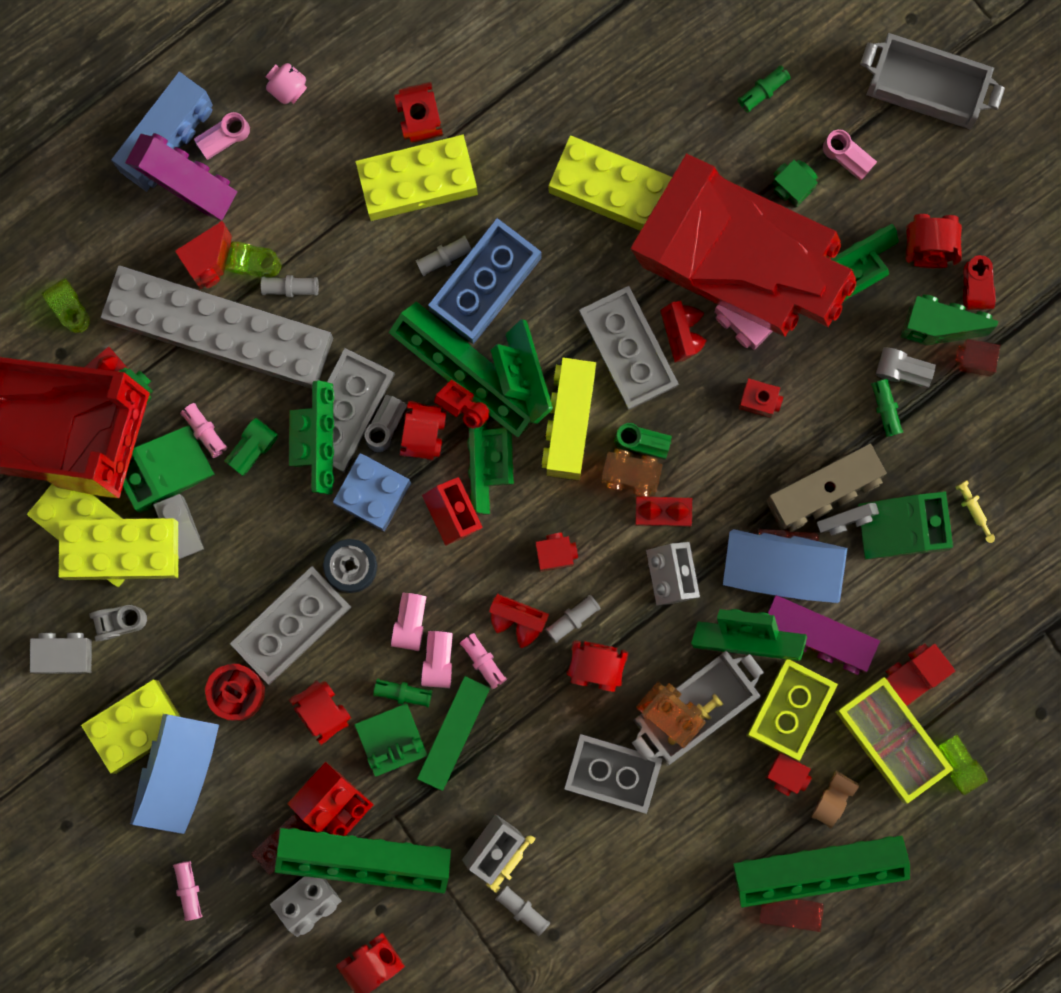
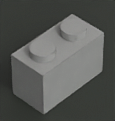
[30,633,92,674]
[462,814,525,885]

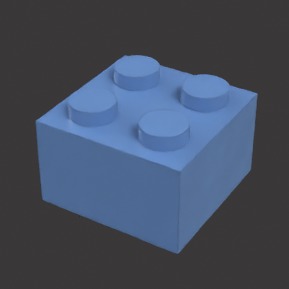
[333,453,411,532]

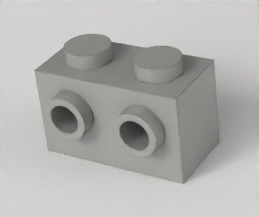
[646,542,700,605]
[270,876,342,937]

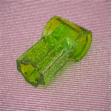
[937,735,988,796]

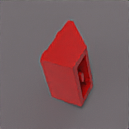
[287,762,374,836]

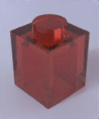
[955,339,1001,377]

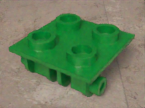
[355,703,428,777]

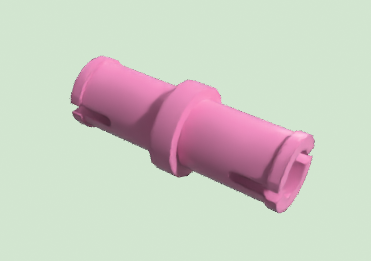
[180,403,227,458]
[460,633,507,689]
[173,861,203,921]

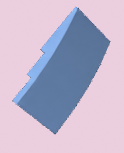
[723,529,847,603]
[130,714,219,834]

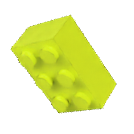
[746,659,838,761]
[81,679,181,774]

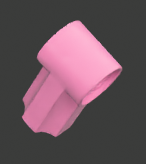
[194,112,250,160]
[823,130,877,181]
[391,593,427,651]
[421,631,453,688]

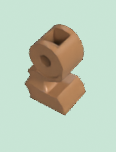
[811,770,859,829]

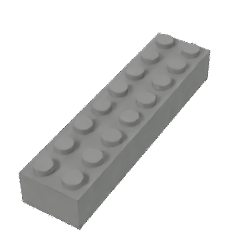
[101,266,333,389]

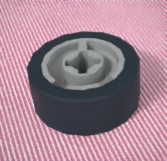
[323,539,378,593]

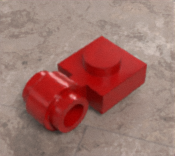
[434,379,489,429]

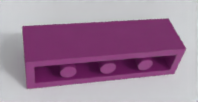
[125,133,238,220]
[767,595,880,675]

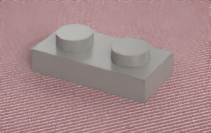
[817,503,879,536]

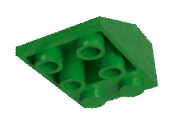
[900,294,999,346]
[123,425,215,514]
[858,492,953,560]

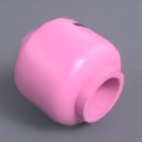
[266,63,307,104]

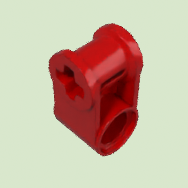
[963,255,996,310]

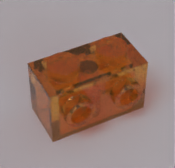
[601,449,663,498]
[636,682,706,749]

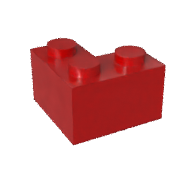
[885,643,956,706]

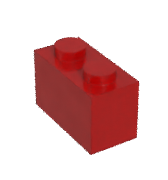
[422,477,483,546]

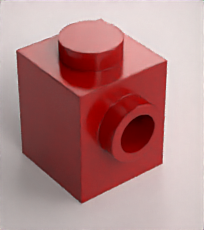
[739,378,783,418]
[536,533,578,572]
[765,752,812,796]

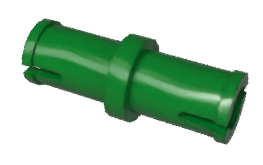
[737,65,791,113]
[871,379,903,437]
[373,678,432,708]

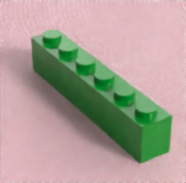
[388,302,533,438]
[274,828,451,894]
[733,836,910,908]

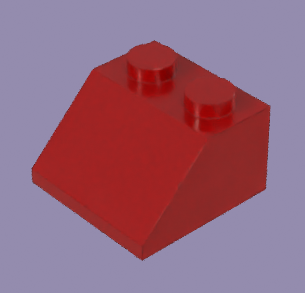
[175,221,232,289]

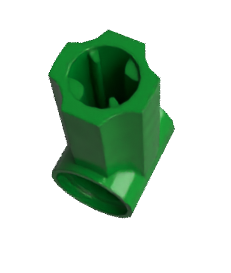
[224,418,279,476]
[614,423,672,460]

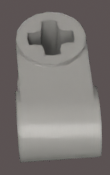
[89,605,147,642]

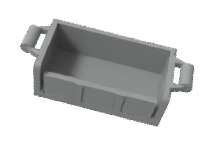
[860,33,1005,130]
[632,651,764,766]

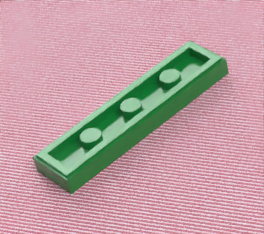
[417,676,491,791]

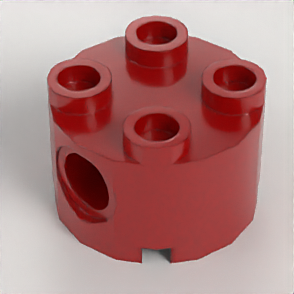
[394,81,443,143]
[906,214,962,269]
[400,401,446,461]
[566,640,629,692]
[205,664,265,721]
[288,680,351,746]
[336,933,405,993]

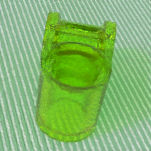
[225,242,281,278]
[42,278,90,333]

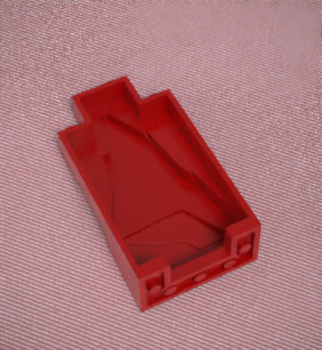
[630,153,856,337]
[0,357,150,498]

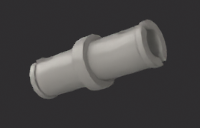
[415,235,472,276]
[261,275,319,297]
[545,595,601,643]
[495,886,550,937]

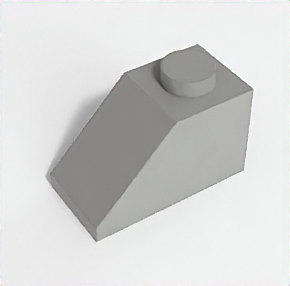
[154,494,204,560]

